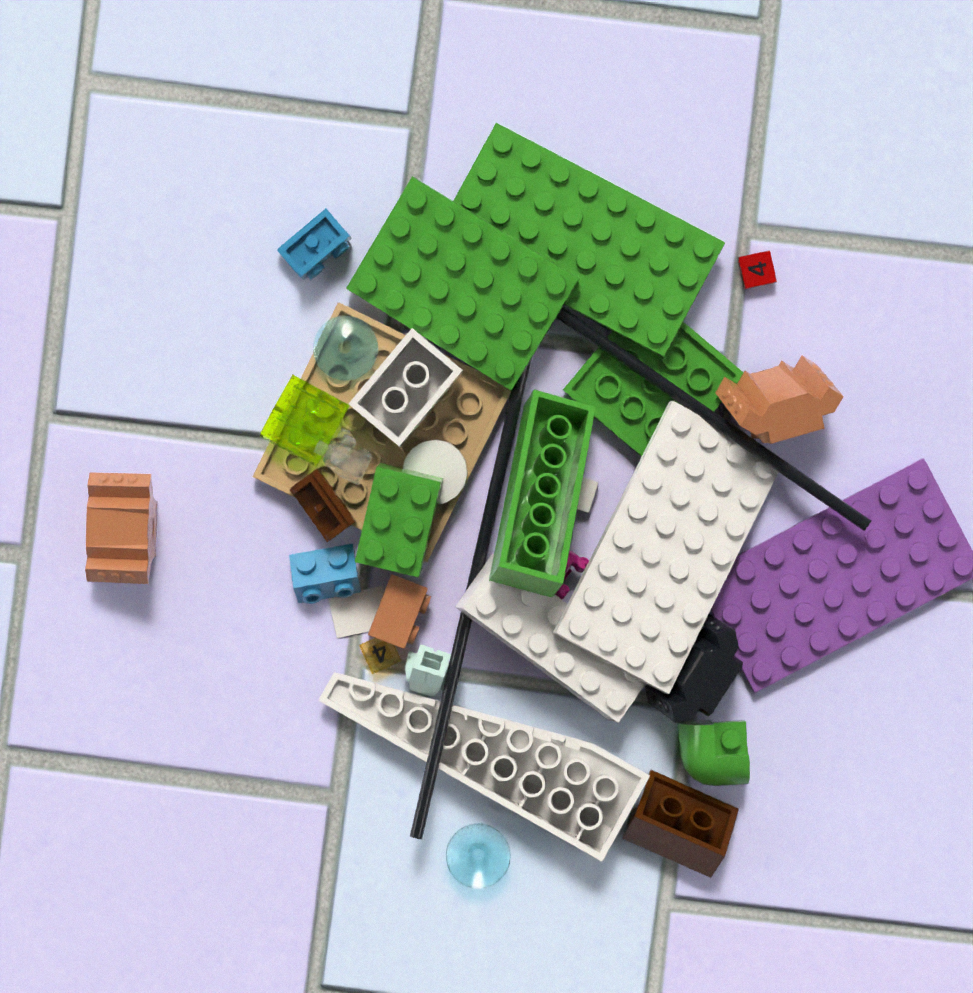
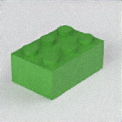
[355,463,443,577]

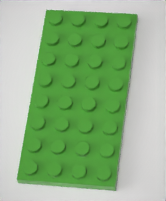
[453,123,725,358]

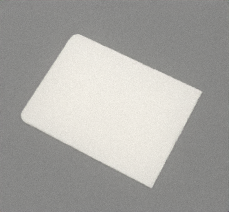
[328,586,384,638]

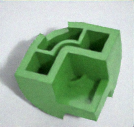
[678,720,750,786]

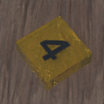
[359,638,402,674]

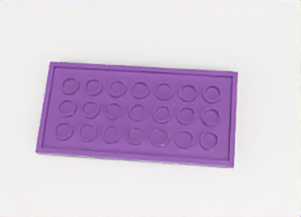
[711,458,973,693]

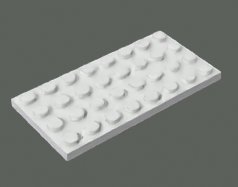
[553,401,778,694]

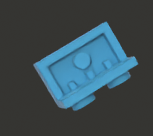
[277,208,352,280]
[289,543,361,604]

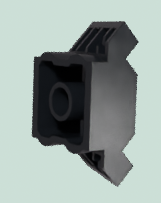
[644,614,743,723]

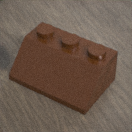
[622,770,739,878]

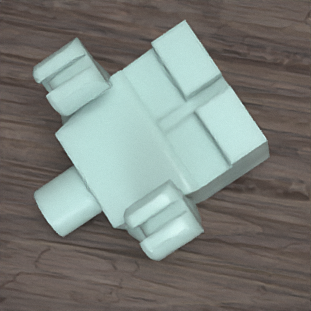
[405,644,451,697]

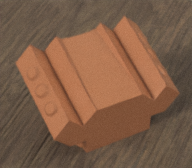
[715,355,844,444]
[85,472,157,584]

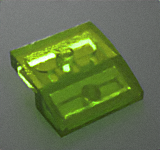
[259,374,350,467]

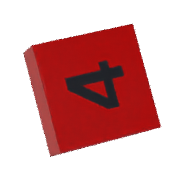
[737,250,777,290]

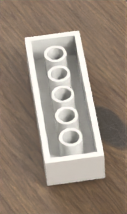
[455,554,646,723]

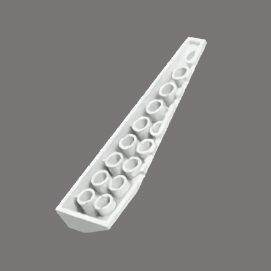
[318,672,650,862]

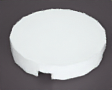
[403,439,468,504]

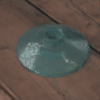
[313,316,378,381]
[446,823,511,888]

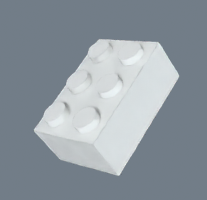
[349,328,463,447]

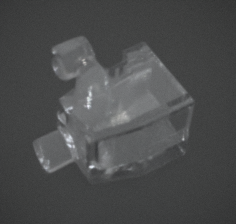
[314,428,373,485]

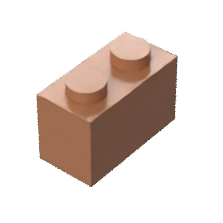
[368,574,431,649]

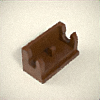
[290,469,357,543]

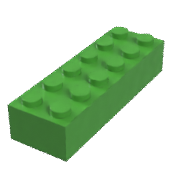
[489,389,596,598]

